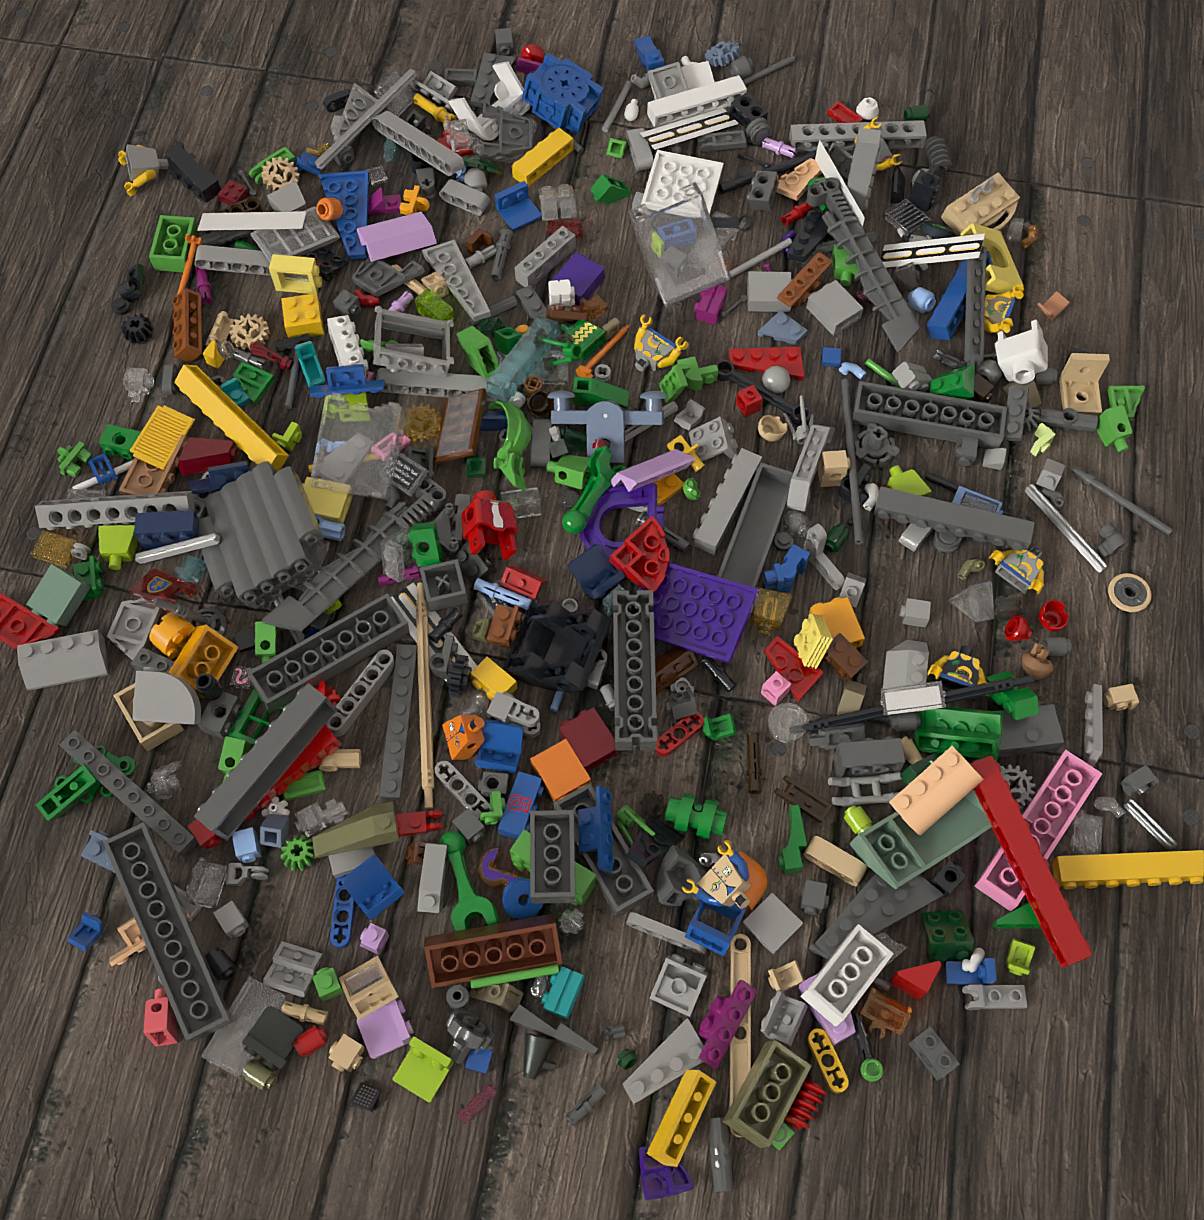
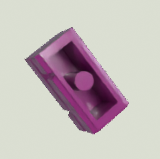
[694,282,728,325]

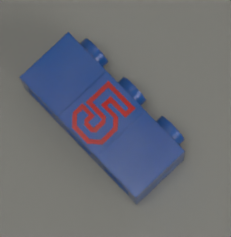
[498,771,545,840]

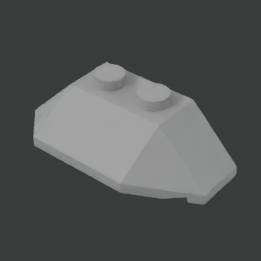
[882,640,929,716]

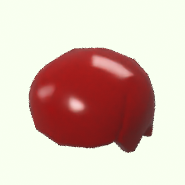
[1038,600,1069,632]

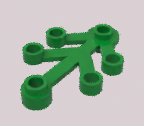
[55,746,136,804]

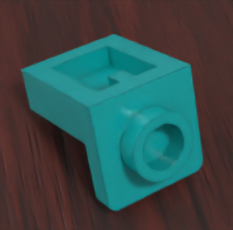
[220,377,251,408]

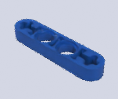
[330,876,355,949]

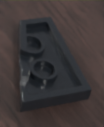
[625,815,685,868]

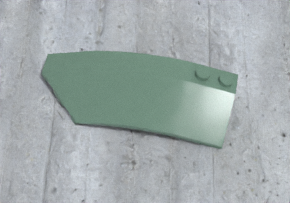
[850,758,1003,890]

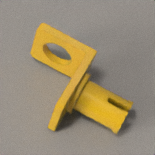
[667,435,705,472]

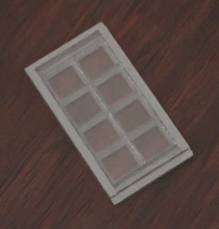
[251,206,340,262]

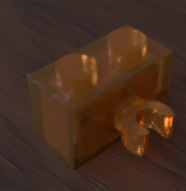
[860,988,913,1039]

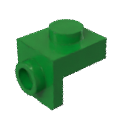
[703,714,737,741]

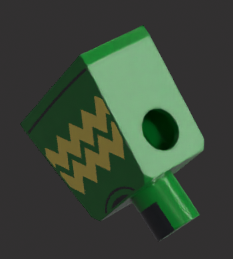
[561,320,605,362]

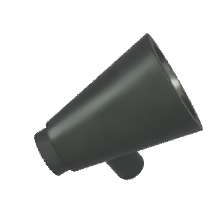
[523,1033,556,1080]

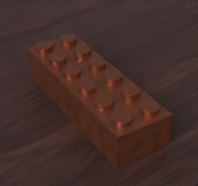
[424,914,562,988]

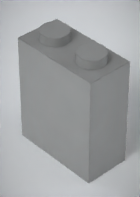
[747,271,793,312]
[806,280,863,336]

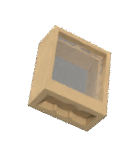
[339,956,399,1020]

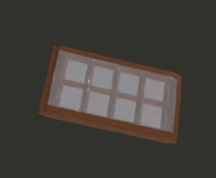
[434,388,487,464]

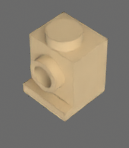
[1103,684,1139,711]

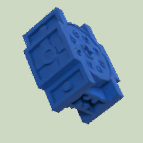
[522,53,604,135]

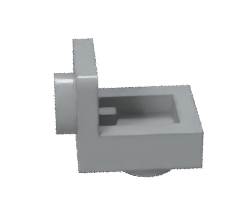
[674,399,705,430]

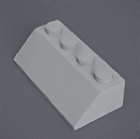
[17,630,108,691]

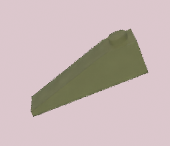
[312,801,400,858]

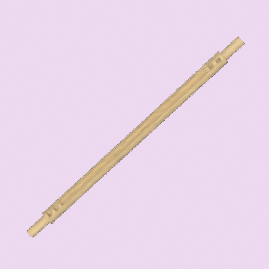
[416,583,434,810]

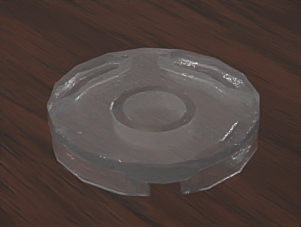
[767,703,808,743]

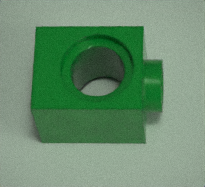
[494,326,522,356]

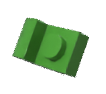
[677,357,718,391]

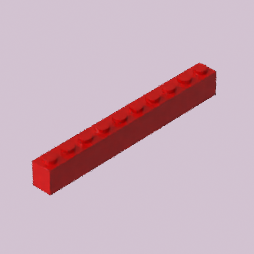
[970,756,1092,969]

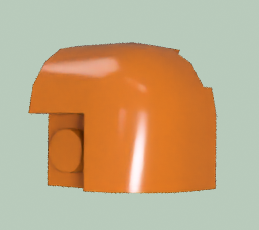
[739,851,768,913]

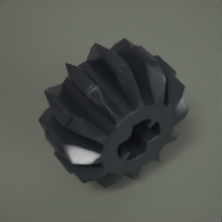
[121,313,153,344]

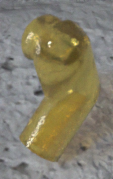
[306,143,331,157]

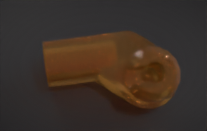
[1021,225,1039,248]

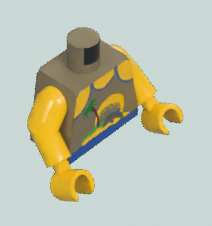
[984,284,1024,334]

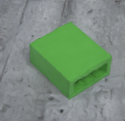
[456,326,501,379]

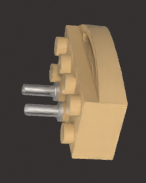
[941,173,1020,237]

